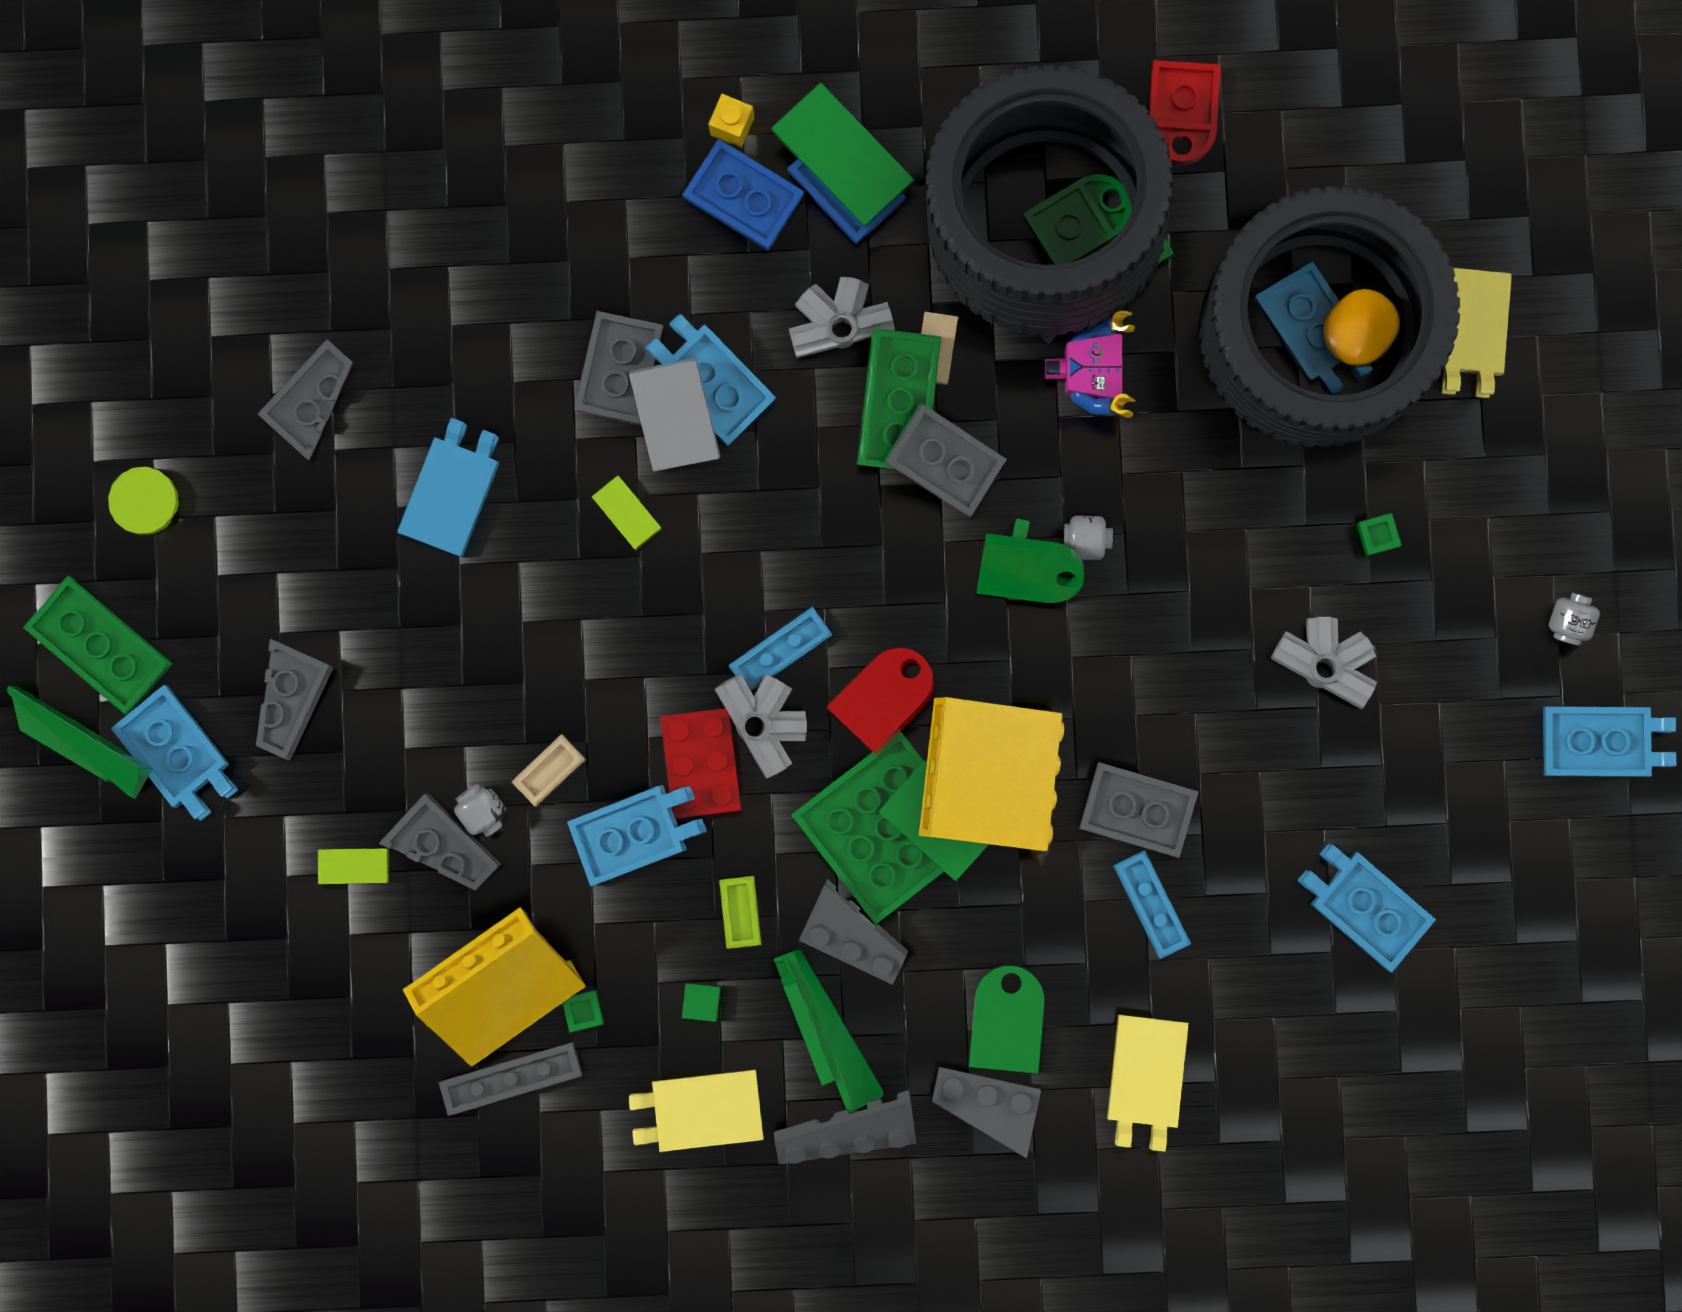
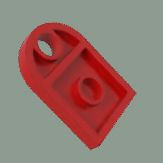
[1149,60,1221,165]
[827,648,935,755]

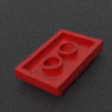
[660,708,742,819]

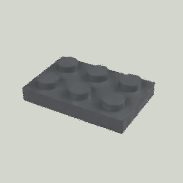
[574,311,664,426]
[884,404,1006,517]
[1079,762,1198,858]

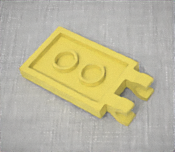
[1441,268,1512,398]
[1107,1015,1188,1152]
[629,1069,764,1152]

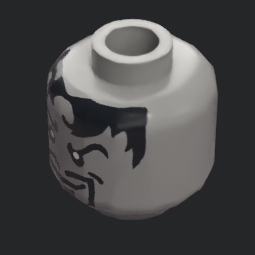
[454,784,506,837]

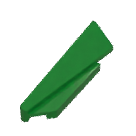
[7,686,153,799]
[774,950,884,1113]

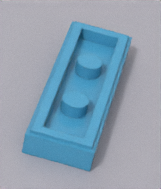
[728,607,832,692]
[1113,850,1191,959]

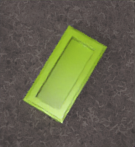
[592,476,662,550]
[318,848,389,884]
[719,876,761,949]

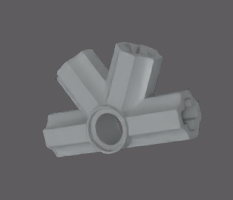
[789,277,895,358]
[1271,617,1377,709]
[715,674,807,778]

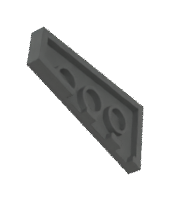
[774,1090,917,1164]

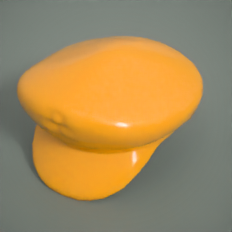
[1323,289,1400,366]

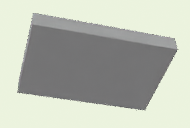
[629,357,720,471]

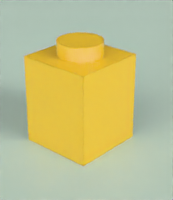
[708,94,755,148]

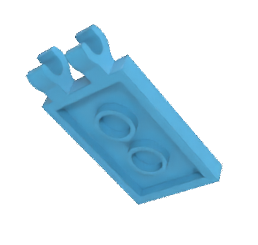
[1254,261,1373,396]
[645,314,776,446]
[397,418,499,558]
[111,685,238,821]
[1543,707,1676,777]
[567,785,707,886]
[1297,844,1436,972]

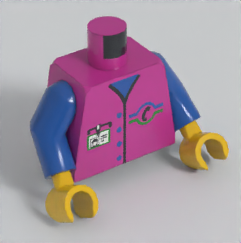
[1045,311,1135,418]

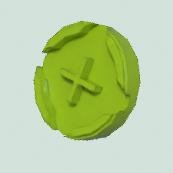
[108,467,179,535]

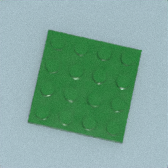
[792,731,944,924]

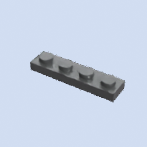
[439,1042,583,1116]

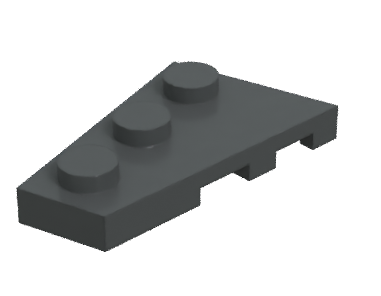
[258,340,353,461]
[256,639,333,761]
[379,793,502,890]
[799,879,908,985]
[932,1066,1041,1158]

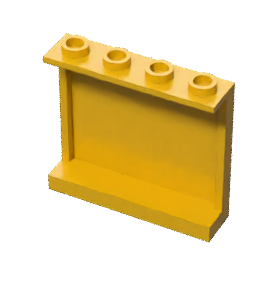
[919,697,1064,851]
[403,908,586,1067]

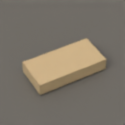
[921,312,958,385]
[512,734,586,807]

